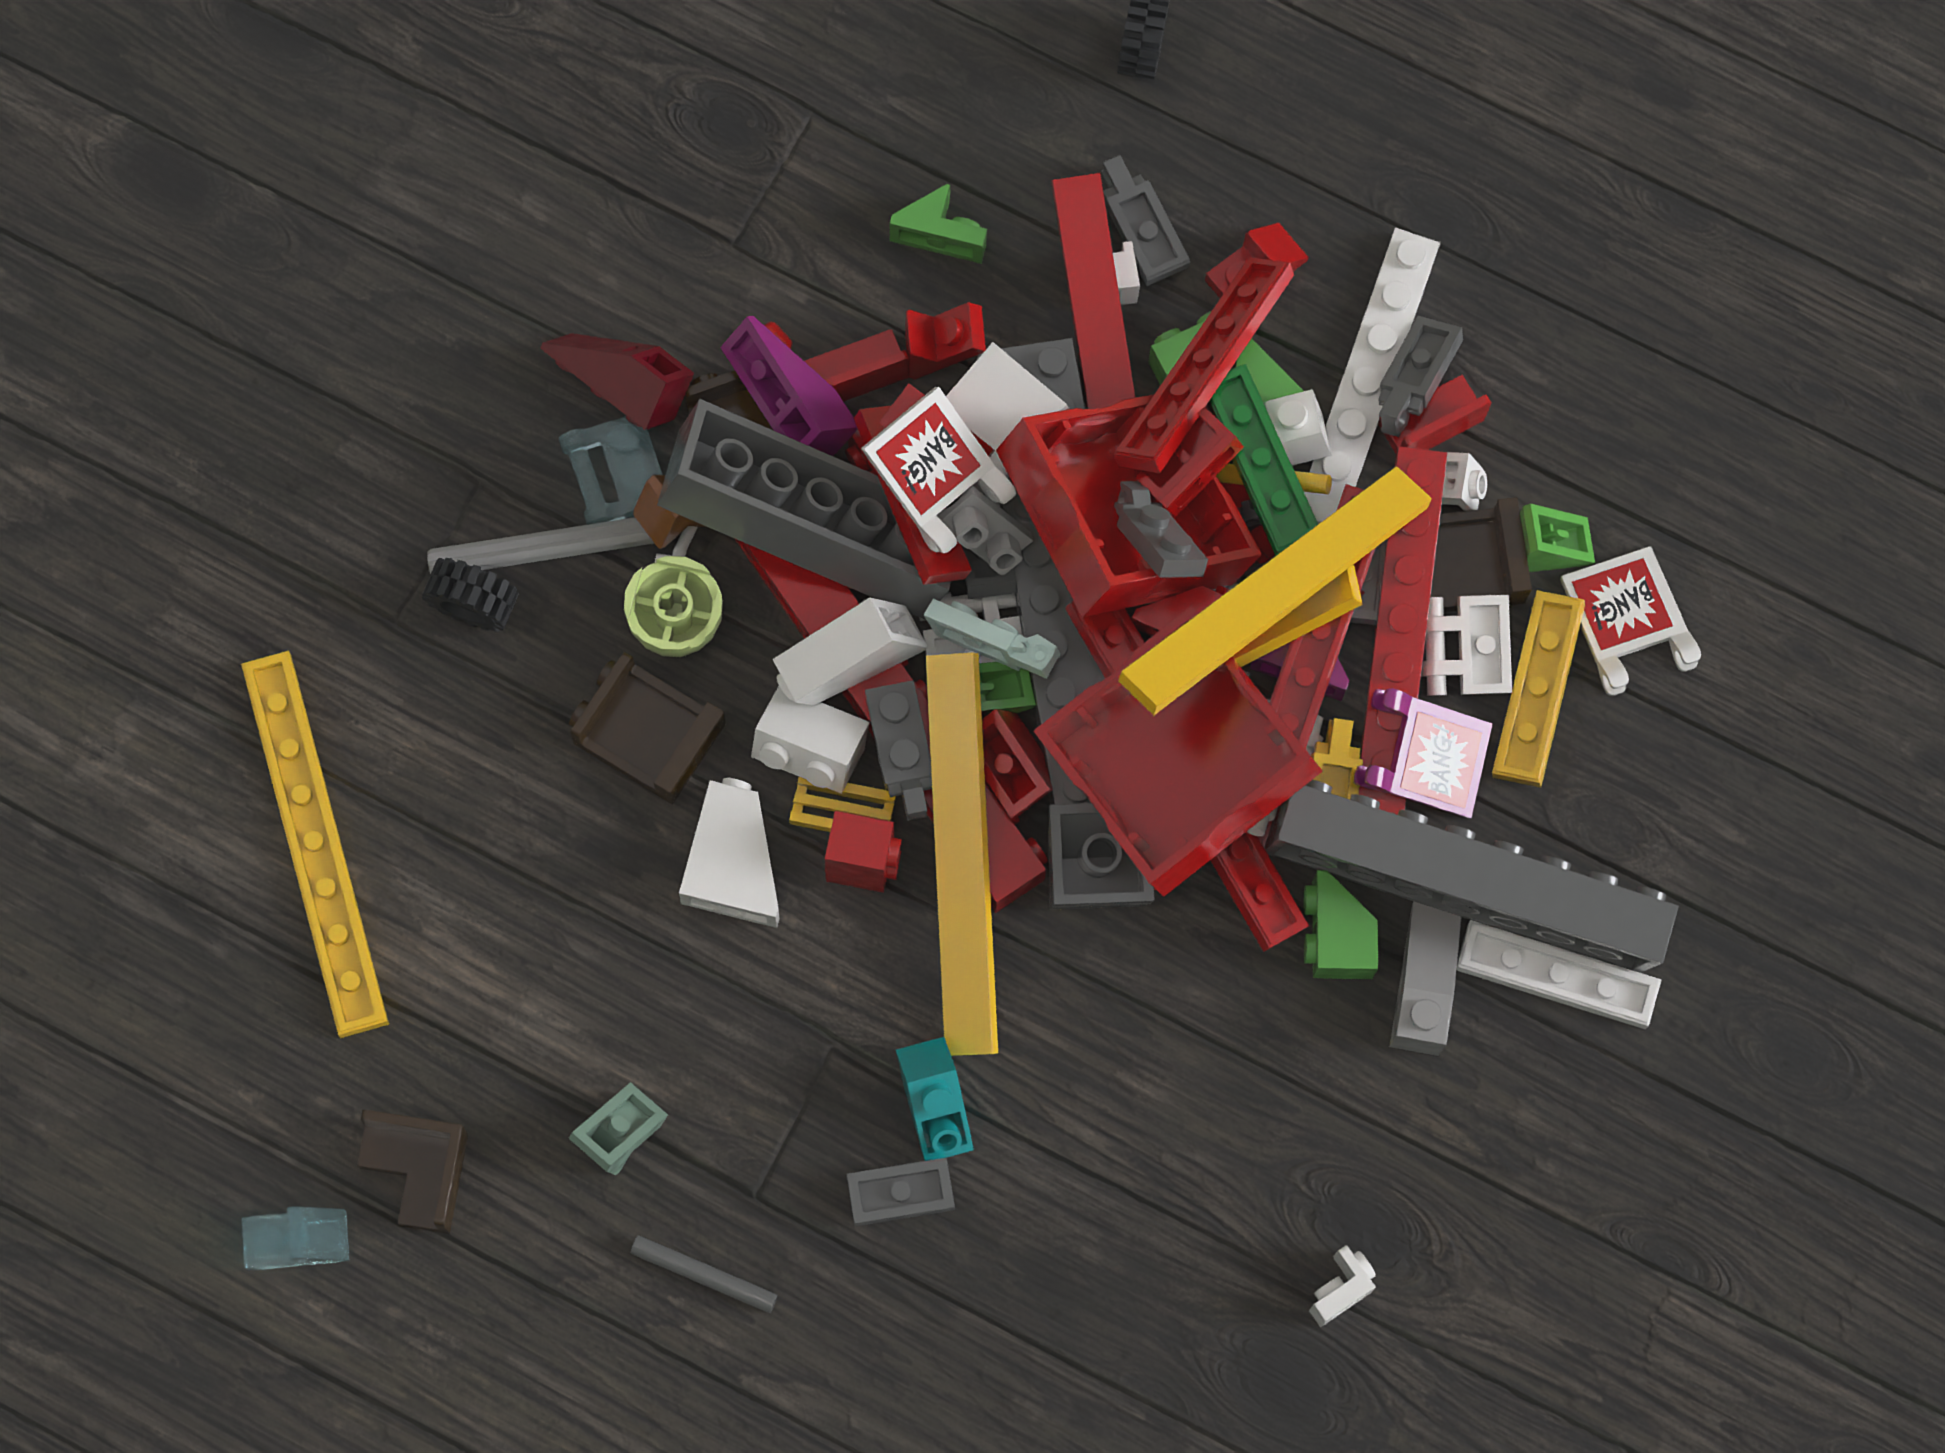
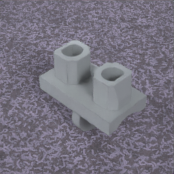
[936,486,1033,575]

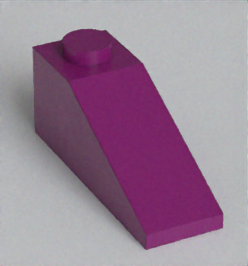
[720,316,858,456]

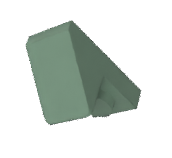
[569,1082,668,1175]

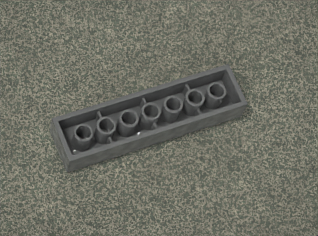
[1264,780,1679,973]

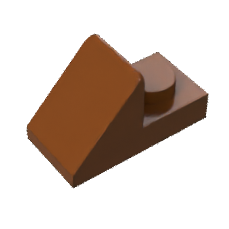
[633,474,707,549]

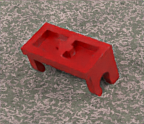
[1135,407,1244,517]

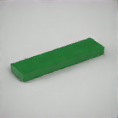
[1207,364,1318,556]

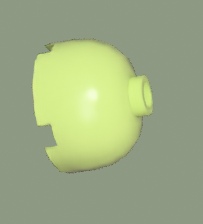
[624,556,723,657]

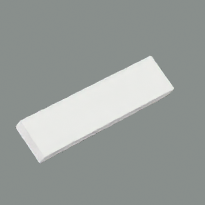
[1456,920,1661,1029]

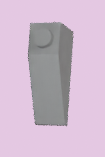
[1389,901,1461,1056]

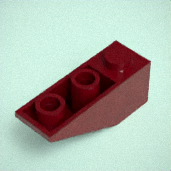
[540,333,695,430]

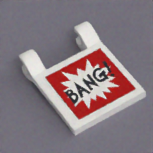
[861,387,1016,554]
[1560,546,1701,696]

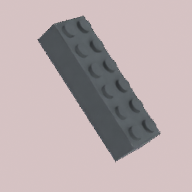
[657,399,951,620]

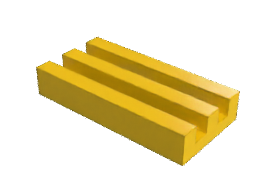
[789,777,896,832]

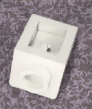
[1442,452,1487,511]
[1309,1245,1376,1327]

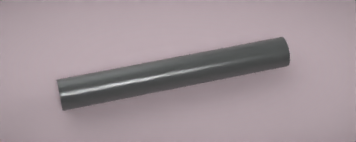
[630,1235,778,1314]

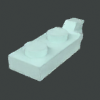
[924,598,1061,679]

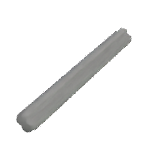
[427,517,654,573]

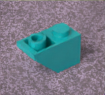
[896,1037,974,1161]

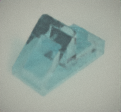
[242,1207,349,1271]

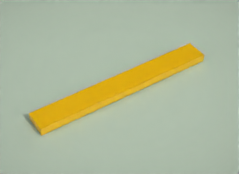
[1118,466,1432,715]
[241,651,389,1038]
[926,652,998,1056]

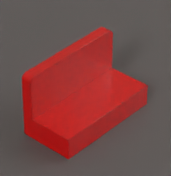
[804,329,909,402]
[1378,374,1491,454]

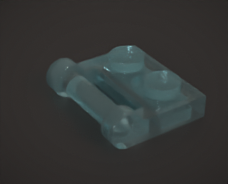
[558,417,662,525]

